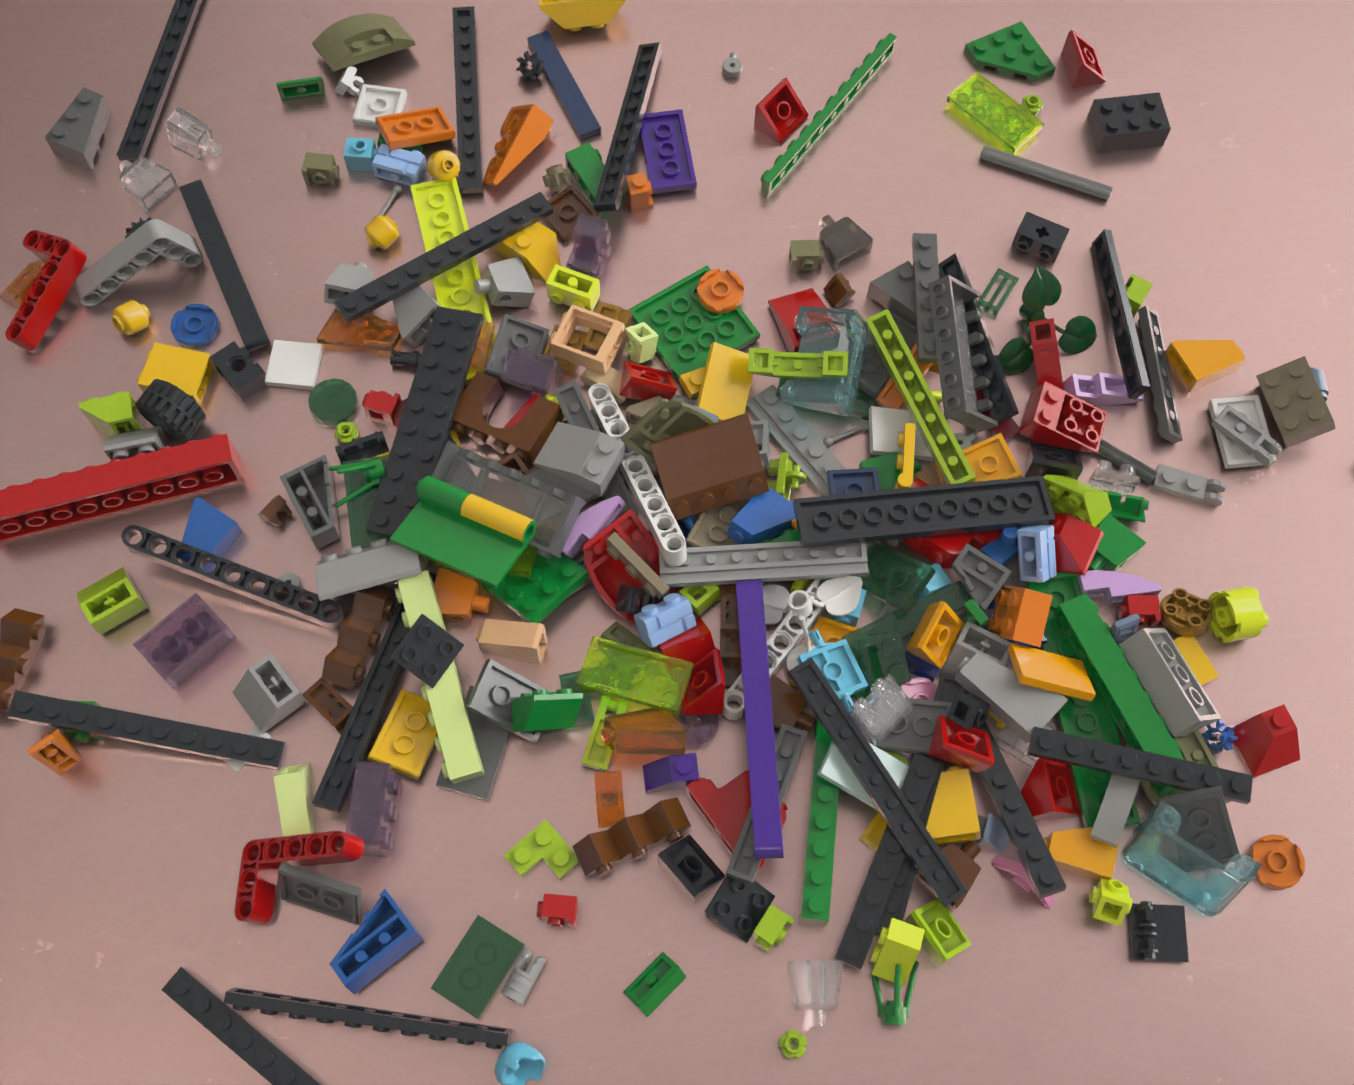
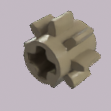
[542,164,572,192]

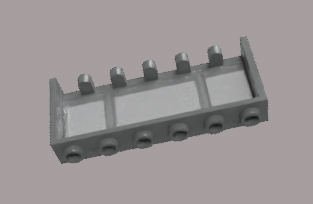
[928,275,998,434]
[432,441,587,559]

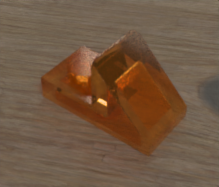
[594,770,625,828]

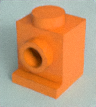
[626,173,654,211]

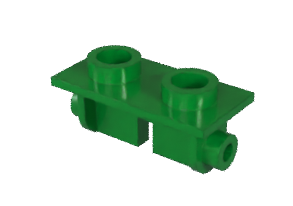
[1103,490,1149,523]

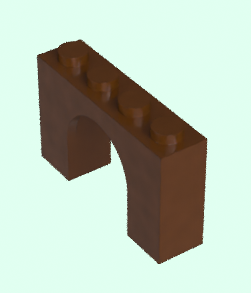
[451,371,565,464]

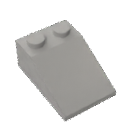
[534,422,625,497]

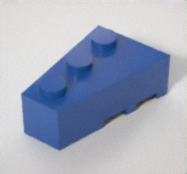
[330,888,423,994]

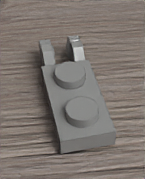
[1211,405,1282,465]
[1152,464,1227,506]

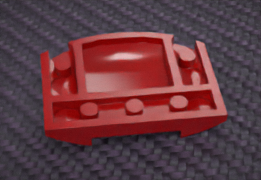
[582,509,684,623]

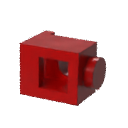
[362,390,404,426]
[1118,595,1161,628]
[536,893,579,929]

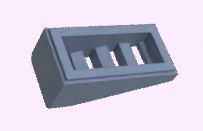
[1110,614,1140,645]

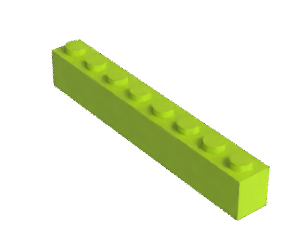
[865,309,976,485]

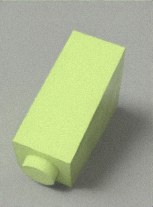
[273,762,315,836]

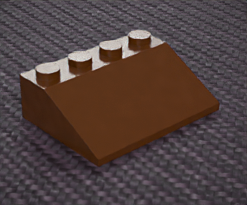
[649,413,769,520]

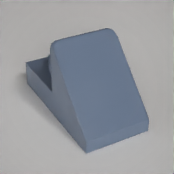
[966,813,1009,854]

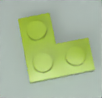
[504,819,580,880]

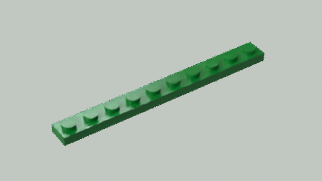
[760,33,897,197]

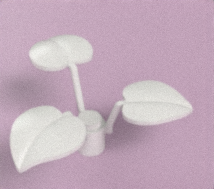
[762,576,862,670]

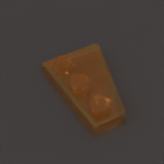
[316,308,401,351]

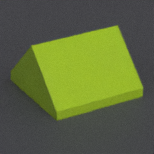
[905,899,972,968]

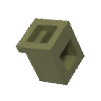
[301,152,339,185]
[789,240,824,273]

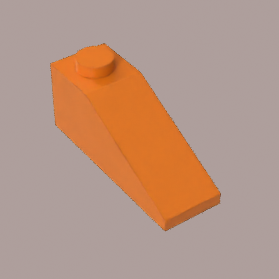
[27,728,83,775]

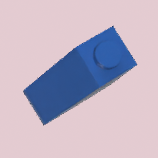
[726,487,795,544]
[179,496,243,573]

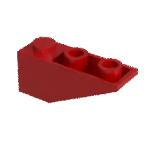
[1029,318,1064,390]

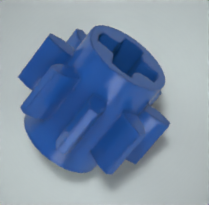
[1201,719,1238,754]

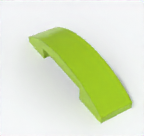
[748,348,848,379]

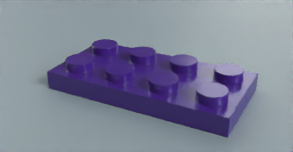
[640,109,697,194]

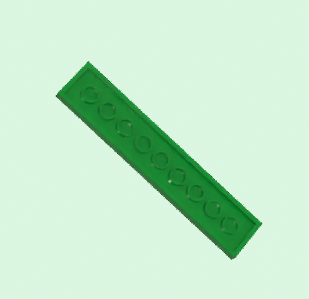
[1025,573,1141,828]

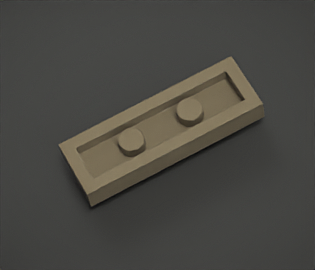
[605,532,670,600]

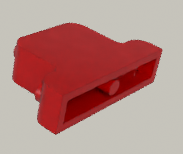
[902,477,1002,569]
[686,770,788,875]

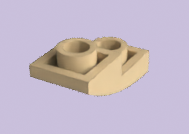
[580,367,627,405]

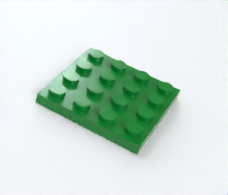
[630,265,760,383]

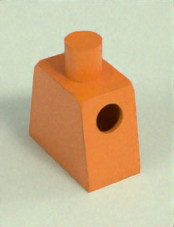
[434,568,491,623]

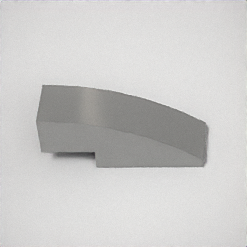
[1089,774,1140,848]

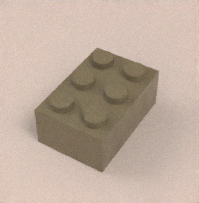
[1256,356,1336,448]

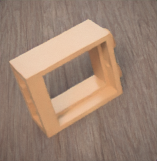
[550,305,626,375]

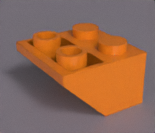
[988,585,1053,647]

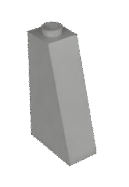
[954,653,1068,744]

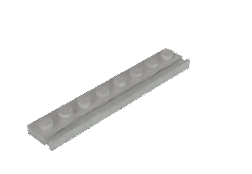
[746,384,880,551]
[659,541,869,587]

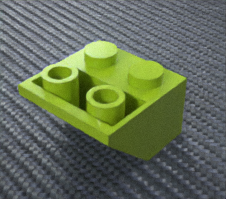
[78,391,146,437]
[1043,475,1112,527]
[77,567,148,635]

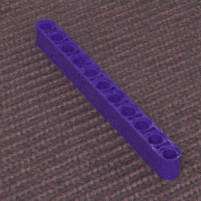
[736,580,784,860]

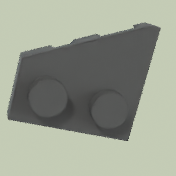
[952,544,1011,612]

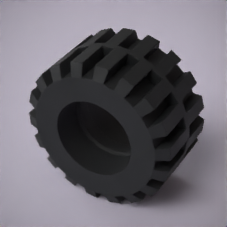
[135,379,206,442]

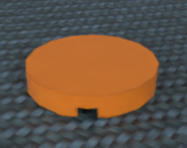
[697,269,744,314]
[1248,834,1305,890]

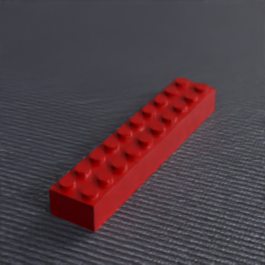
[0,434,245,543]

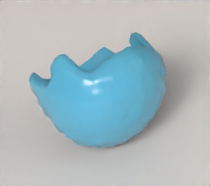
[495,1042,545,1085]

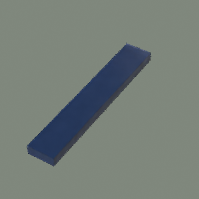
[527,30,601,140]

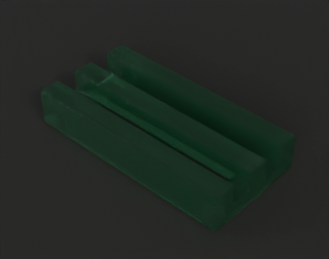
[978,268,1019,317]

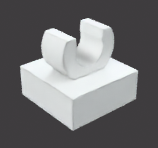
[335,66,364,96]

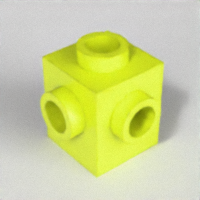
[1089,877,1132,927]

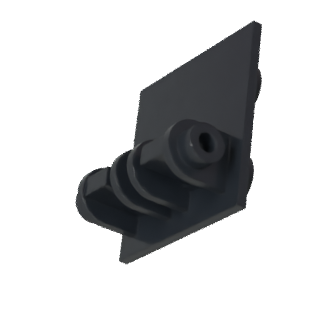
[390,613,464,689]
[704,876,775,943]
[1129,901,1189,963]

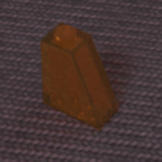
[601,706,686,755]

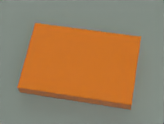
[375,106,455,150]

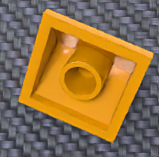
[905,601,965,670]

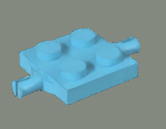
[797,629,868,714]

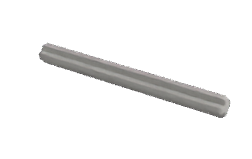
[980,146,1113,200]

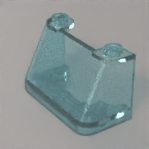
[780,306,868,417]
[1122,800,1262,917]

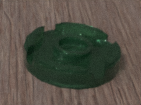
[308,378,358,425]

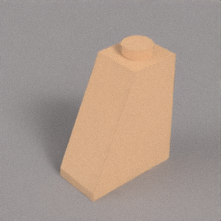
[476,619,548,666]

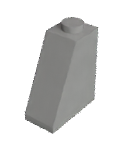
[392,284,443,347]

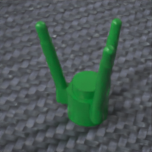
[330,457,385,508]
[871,961,919,1025]

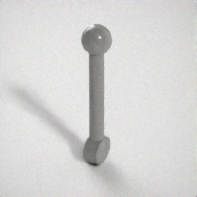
[373,185,402,219]
[823,422,869,446]

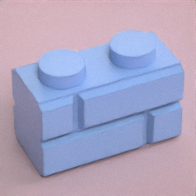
[372,144,427,186]
[1017,525,1057,582]
[634,593,697,648]

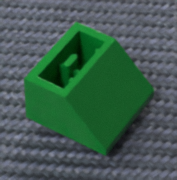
[511,689,583,733]

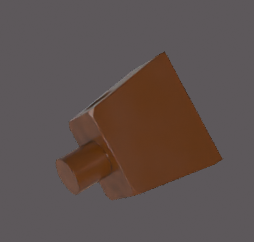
[770,674,816,734]
[915,841,981,910]

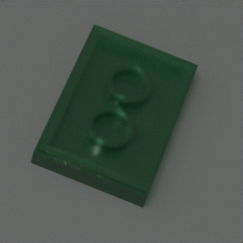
[856,542,936,613]
[431,915,525,1020]

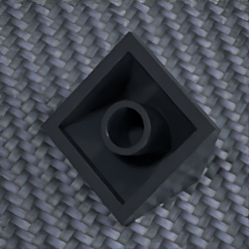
[1024,442,1083,480]
[658,834,726,904]

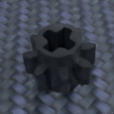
[516,51,544,80]

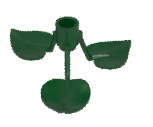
[998,266,1097,375]

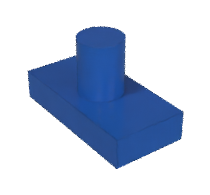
[980,527,1021,566]

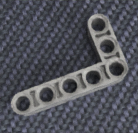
[74,219,203,306]

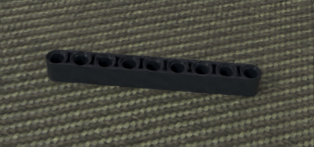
[179,179,271,352]
[121,525,344,629]

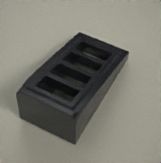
[616,585,668,614]

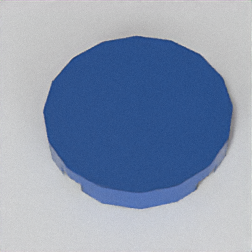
[170,304,220,349]

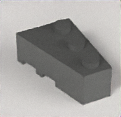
[45,87,111,171]
[867,261,916,326]
[280,454,340,549]

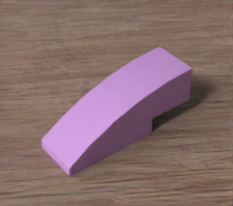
[1063,372,1144,406]
[551,495,627,559]
[1077,570,1162,606]

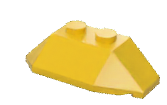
[538,0,626,31]
[490,222,561,284]

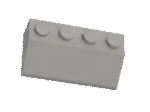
[315,538,427,601]
[1119,628,1222,737]

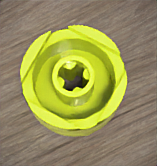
[1208,587,1268,643]

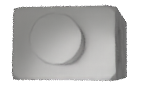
[474,257,535,307]
[324,262,373,305]

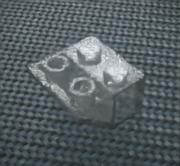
[851,674,913,747]

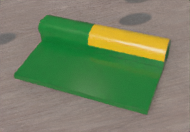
[390,475,537,588]

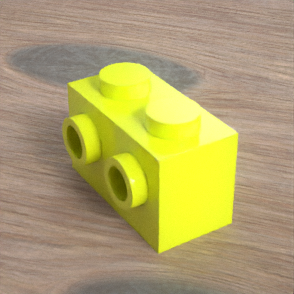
[546,264,600,311]
[870,918,924,986]

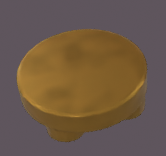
[1160,588,1213,636]

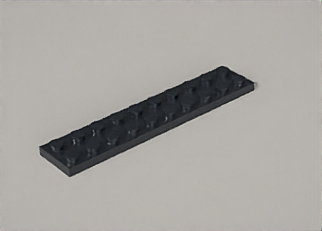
[366,306,485,537]
[793,476,1055,548]

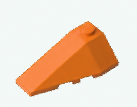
[483,104,554,186]

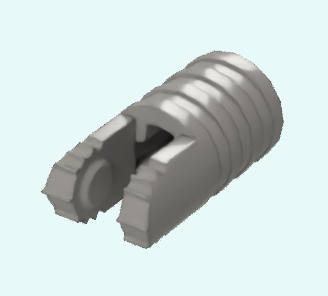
[500,949,546,1006]

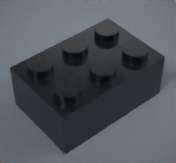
[1087,92,1171,153]

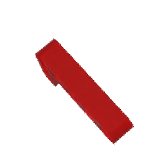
[5,230,87,352]
[234,831,364,925]

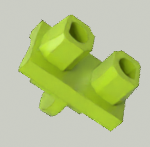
[767,452,807,501]

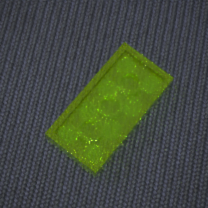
[576,636,694,715]

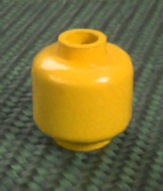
[427,150,460,181]
[365,215,399,250]
[111,300,150,336]

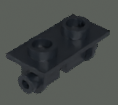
[335,431,389,465]

